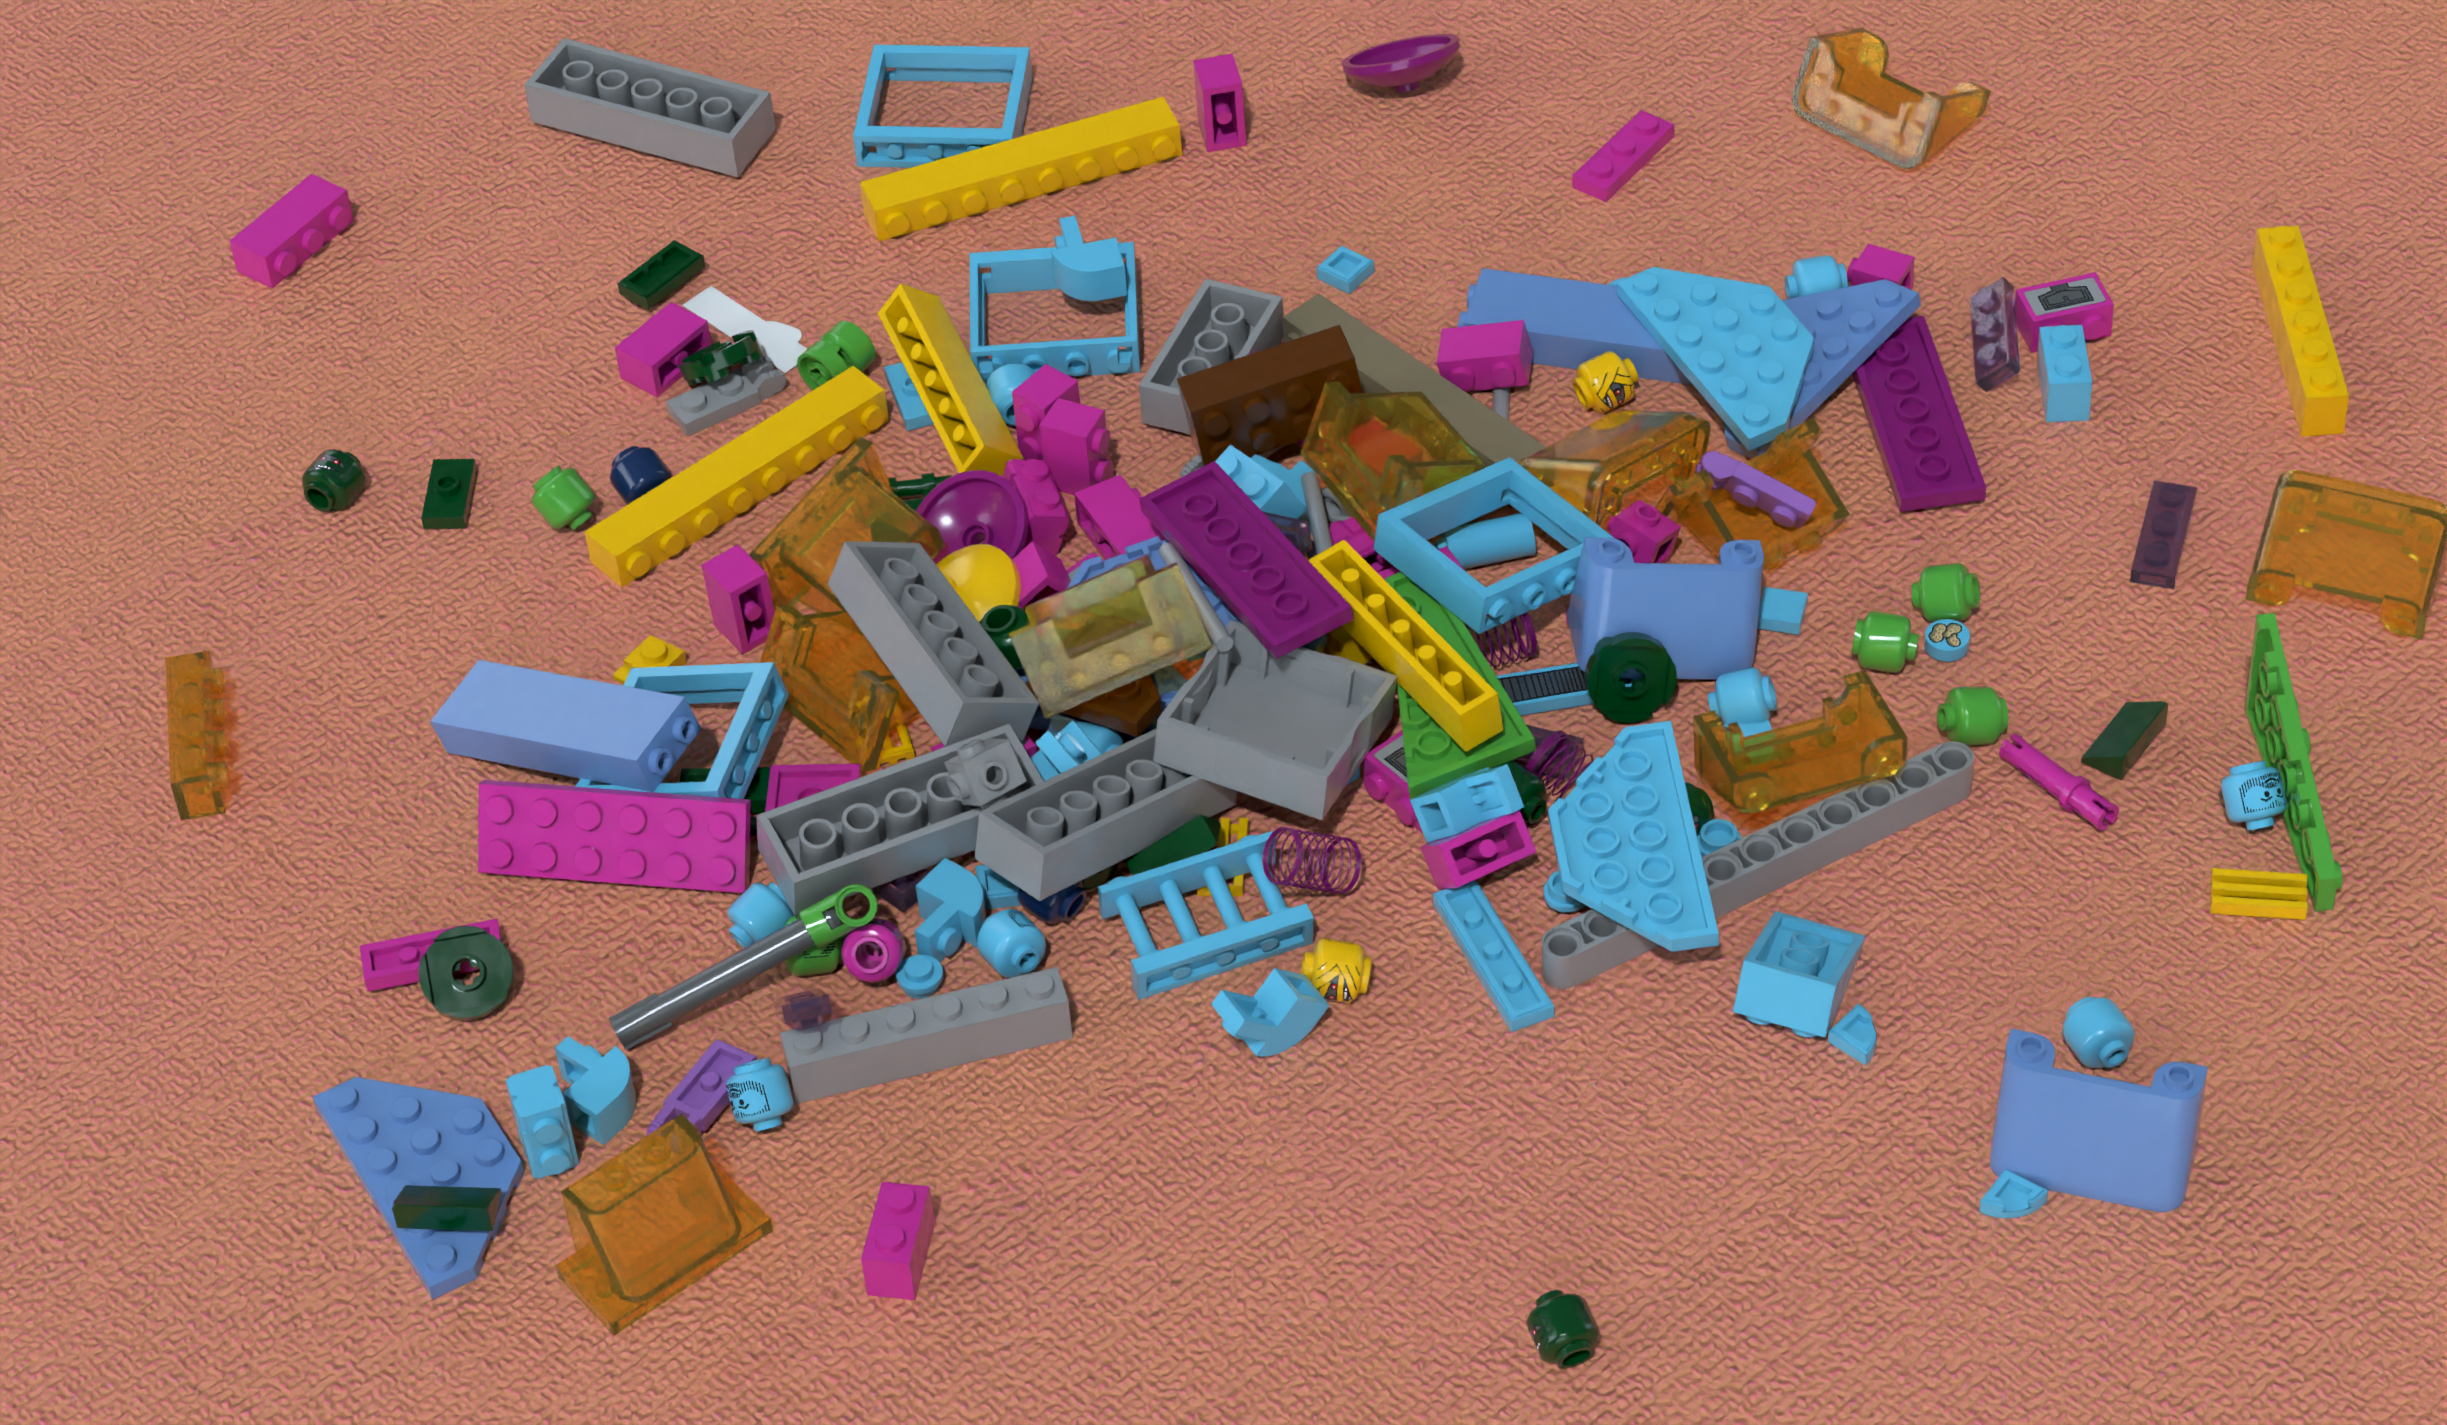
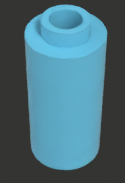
[1434,513,1536,569]

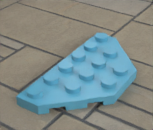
[1617,267,1814,451]
[1548,721,1719,952]

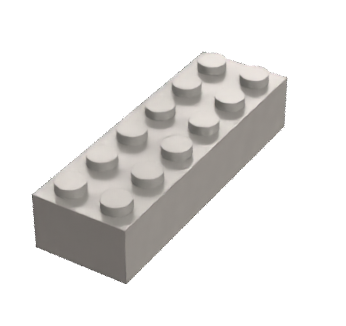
[524,38,776,177]
[827,541,1039,747]
[756,723,1044,916]
[975,728,1237,901]

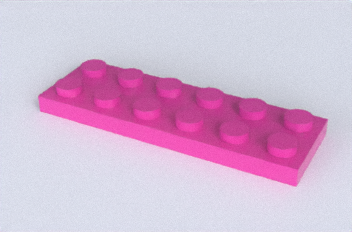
[478,780,751,893]

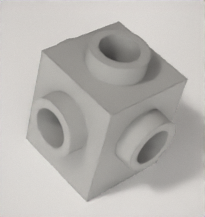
[944,738,1027,810]

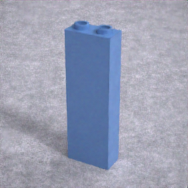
[1458,268,1693,385]
[430,660,701,792]

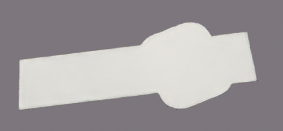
[682,286,807,373]

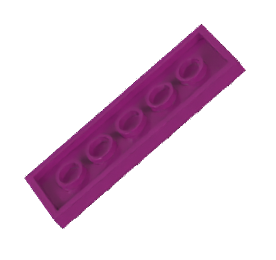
[1852,316,1986,512]
[1139,461,1354,659]

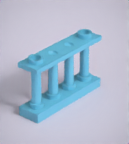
[1098,831,1314,1000]

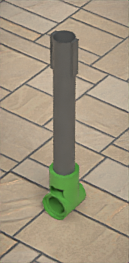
[609,883,878,1050]

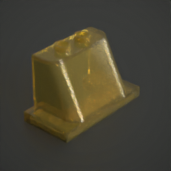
[1300,381,1486,541]
[1655,418,1849,571]
[749,437,945,635]
[1009,554,1213,719]
[760,604,920,771]
[555,1114,773,1336]

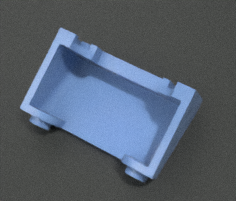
[1567,537,1764,679]
[1990,1029,2208,1212]

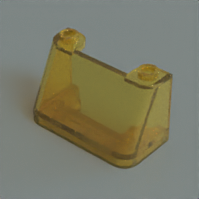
[1791,28,1991,169]
[1518,410,1711,526]
[2246,470,2447,640]
[1693,670,1907,814]

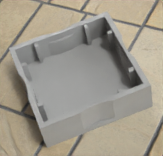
[1153,620,1397,820]

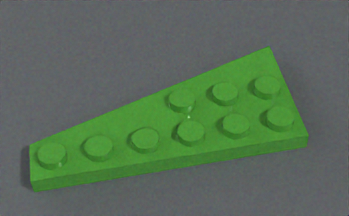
[1386,572,1536,800]
[2245,613,2343,912]

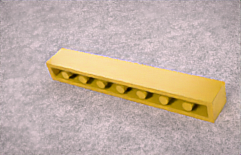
[860,97,1182,242]
[584,366,889,588]

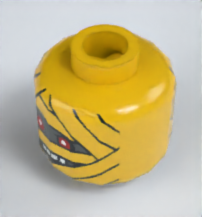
[1572,351,1639,414]
[1300,938,1371,1003]

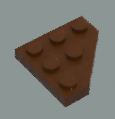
[1025,613,1162,737]

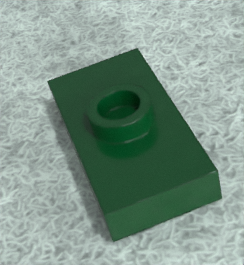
[617,240,705,310]
[421,459,477,529]

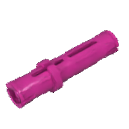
[1999,734,2119,831]

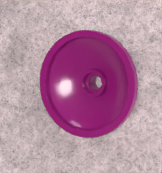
[1342,34,1460,92]
[908,470,1029,564]

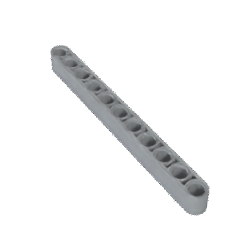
[1542,741,1974,989]

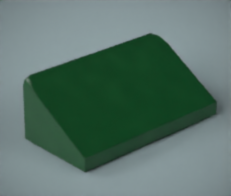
[2081,701,2168,780]
[1126,815,1221,875]
[392,1185,502,1231]

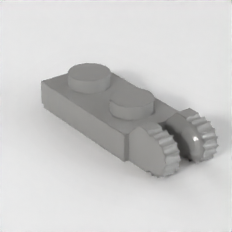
[666,355,787,436]

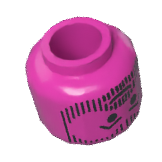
[841,918,906,983]

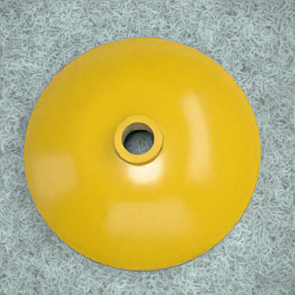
[936,544,1021,622]

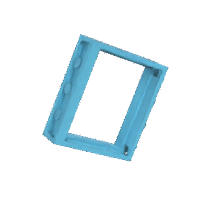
[853,44,1033,168]
[970,242,1141,383]
[1373,457,1614,634]
[575,662,789,799]

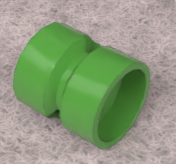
[797,321,876,390]

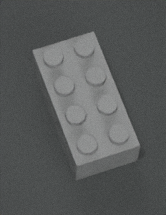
[1139,279,1284,435]

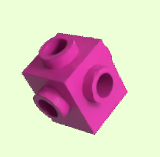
[1607,499,1681,563]

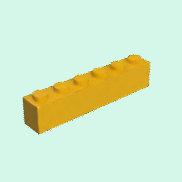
[2253,225,2349,437]
[877,283,1024,476]
[1308,540,1503,752]

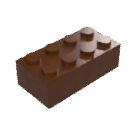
[1177,325,1368,466]

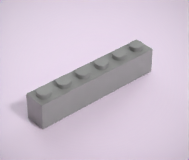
[780,967,1073,1104]

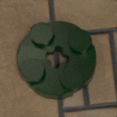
[678,330,763,386]
[1584,632,1677,723]
[419,926,514,1021]

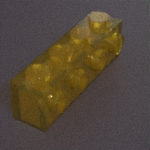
[165,651,231,820]

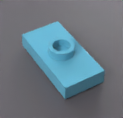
[884,362,934,431]

